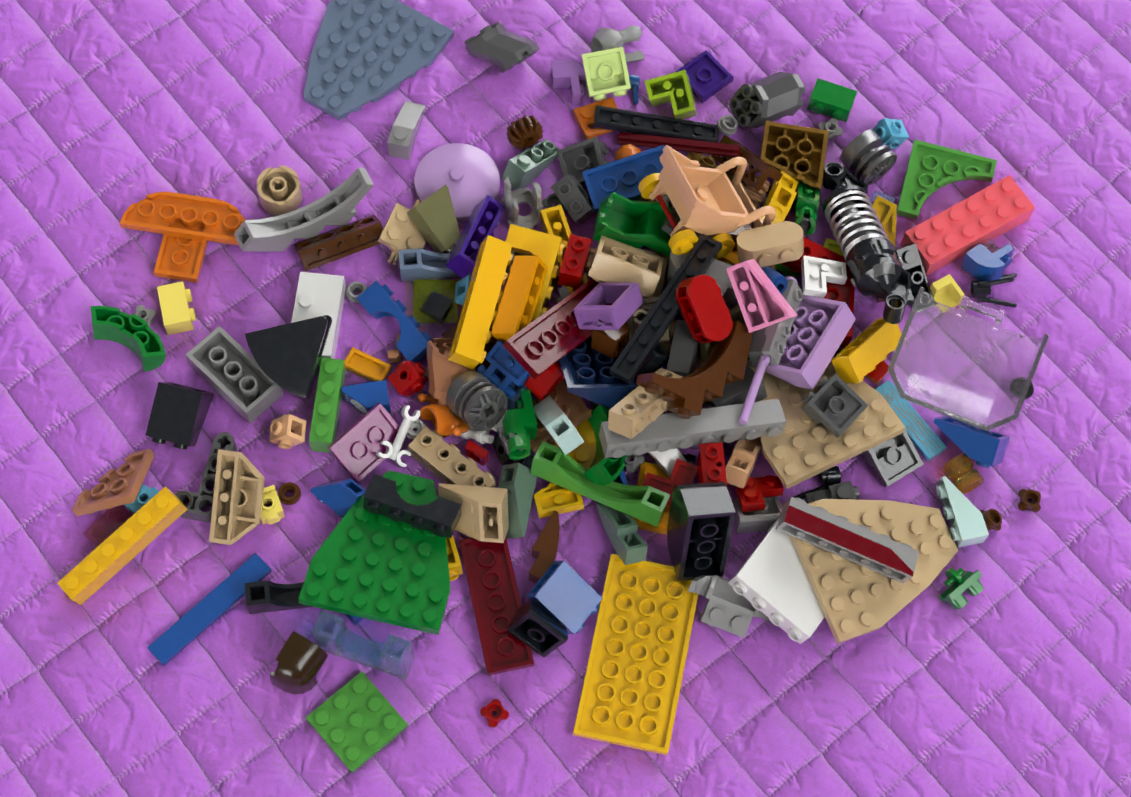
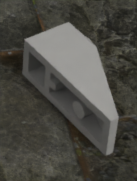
[387,101,426,160]

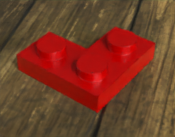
[643,459,699,506]
[734,475,784,512]

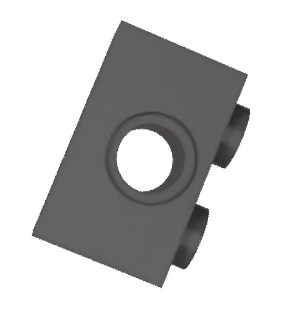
[551,174,597,224]

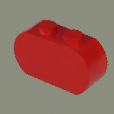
[675,275,733,344]

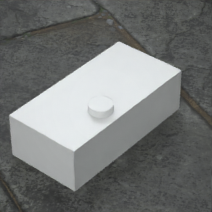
[291,272,346,366]

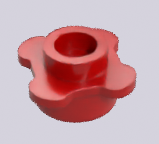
[480,699,509,728]

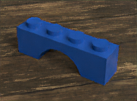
[357,281,433,363]

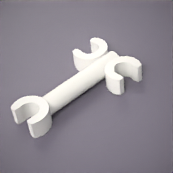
[375,405,420,467]

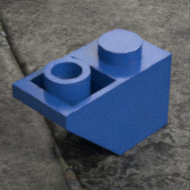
[310,479,366,517]

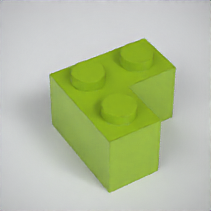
[645,70,698,119]

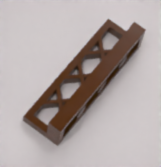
[711,134,783,191]
[294,214,383,271]

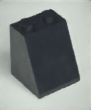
[146,382,214,450]

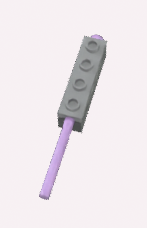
[738,276,803,425]

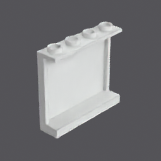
[728,520,825,644]

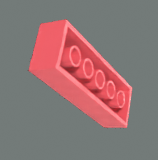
[901,175,1035,276]

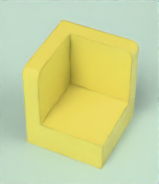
[930,274,964,313]

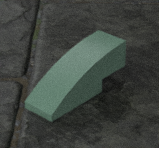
[596,502,648,565]

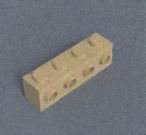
[608,368,682,439]
[408,427,496,488]

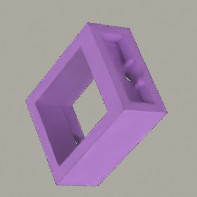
[573,282,643,330]

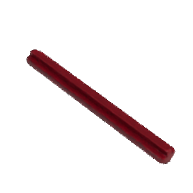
[617,132,740,157]

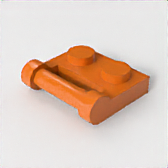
[573,97,618,140]

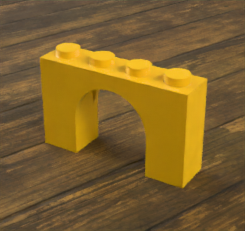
[495,224,565,322]

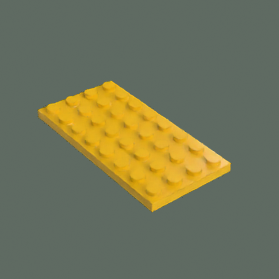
[573,554,698,755]

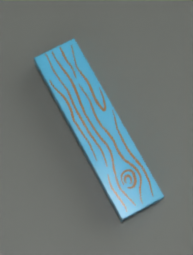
[875,380,946,462]

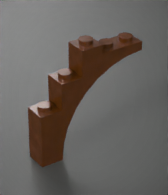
[636,321,753,419]

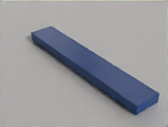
[147,553,272,666]

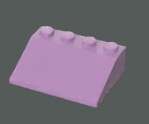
[749,295,856,390]

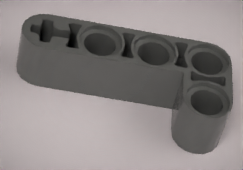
[175,432,237,522]

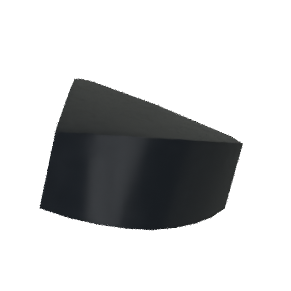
[245,315,332,398]

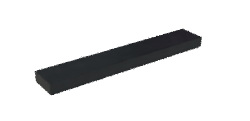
[593,105,719,143]

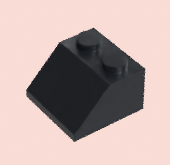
[506,601,568,658]

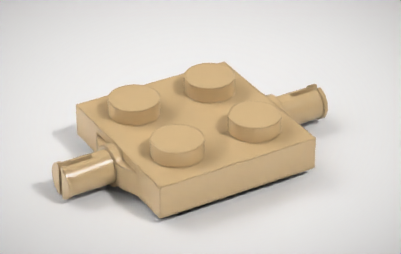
[378,200,426,265]

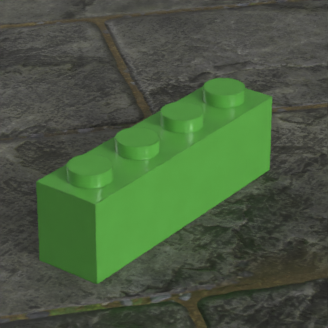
[309,358,346,453]

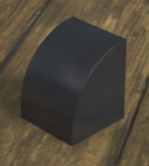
[419,291,454,324]

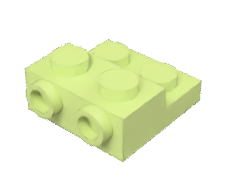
[581,47,631,101]

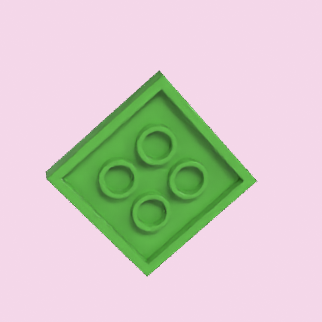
[306,671,408,774]

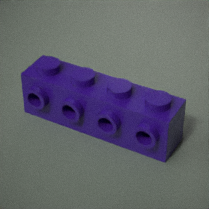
[446,195,505,278]

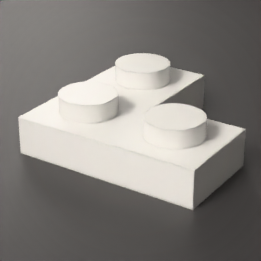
[801,255,847,298]

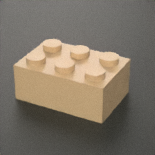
[588,235,664,298]

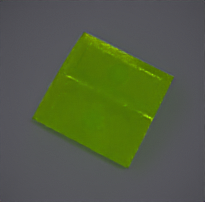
[413,280,458,323]

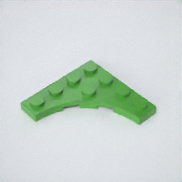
[897,139,997,220]

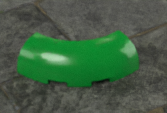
[91,306,166,372]
[583,405,626,486]

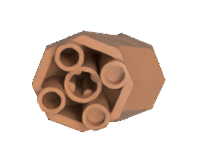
[427,338,476,406]

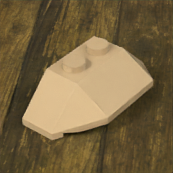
[209,449,265,545]

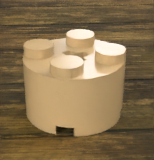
[257,166,303,216]

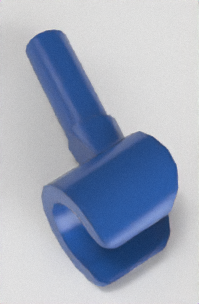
[629,74,640,104]

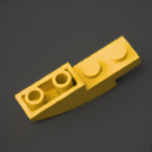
[752,170,798,228]

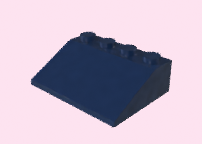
[559,337,636,408]

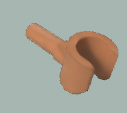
[387,334,401,363]

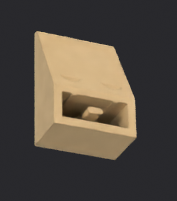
[438,483,509,543]

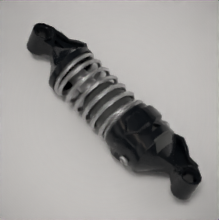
[822,162,915,324]

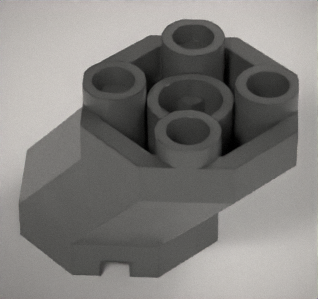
[464,22,540,73]
[730,72,805,128]

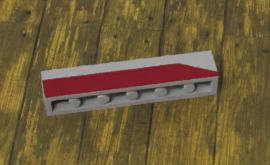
[776,497,919,583]

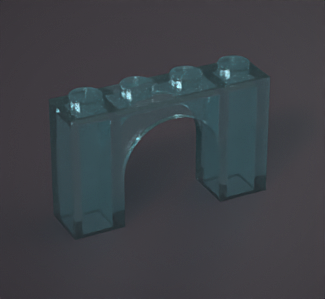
[312,611,414,680]

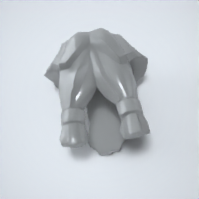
[590,25,645,63]
[501,177,543,229]

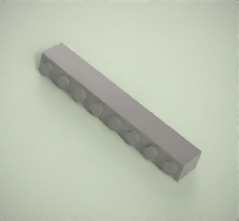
[599,399,786,458]

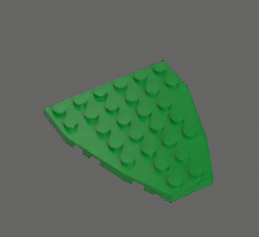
[298,470,450,635]

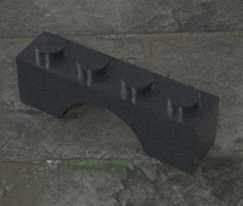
[363,474,462,539]
[245,580,312,614]

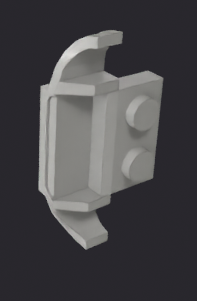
[688,575,773,638]

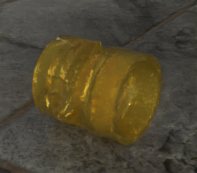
[942,453,984,495]

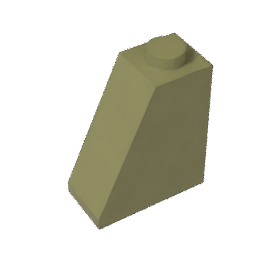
[407,185,460,253]

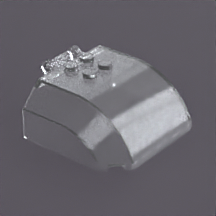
[888,286,1049,432]

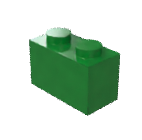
[807,78,857,122]

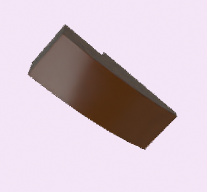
[529,510,559,583]

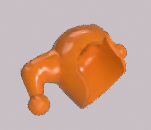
[417,393,470,438]

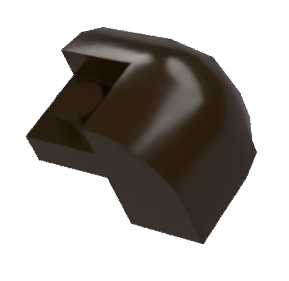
[270,631,328,694]

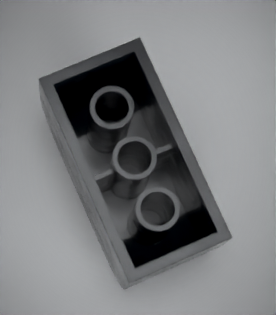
[667,481,736,581]

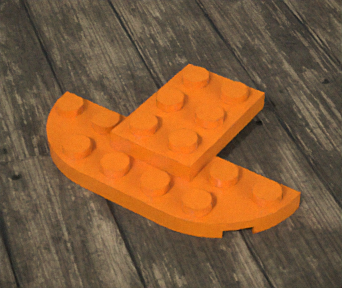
[119,192,245,283]

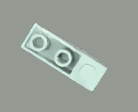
[534,395,584,455]
[936,476,989,548]

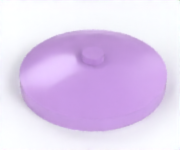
[414,143,500,222]

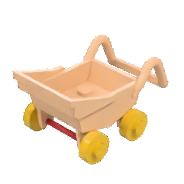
[638,145,776,259]

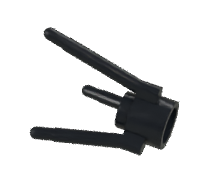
[971,273,1017,308]
[793,466,841,499]

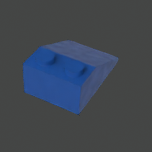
[934,416,1010,468]

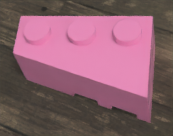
[726,259,798,333]

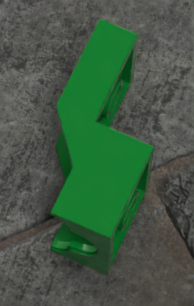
[593,192,671,258]

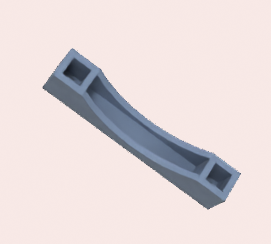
[399,248,528,282]

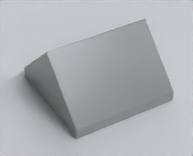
[732,496,782,533]

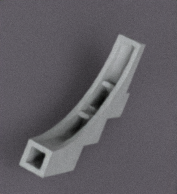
[234,167,374,252]

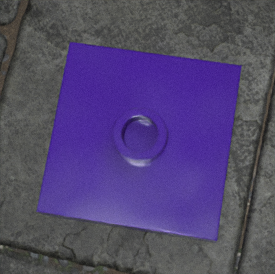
[676,50,734,103]

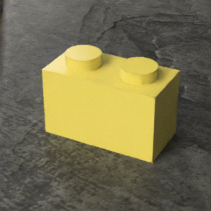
[157,281,196,335]

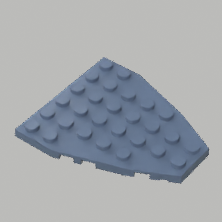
[304,0,454,120]

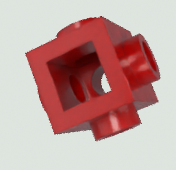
[388,360,429,397]

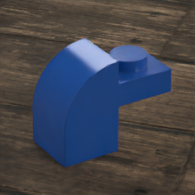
[961,243,1014,281]

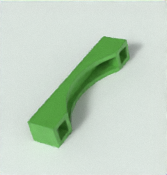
[530,441,670,527]

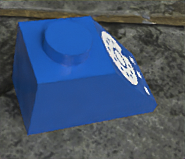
[341,380,391,414]

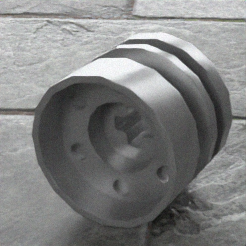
[840,129,897,186]
[446,371,507,431]

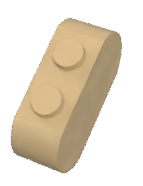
[737,221,804,268]

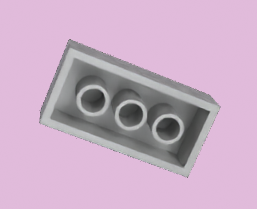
[186,326,283,424]

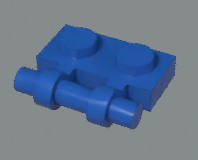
[477,340,530,399]

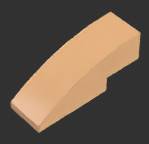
[725,437,762,489]

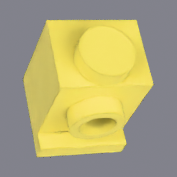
[261,485,285,524]

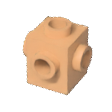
[269,414,307,449]

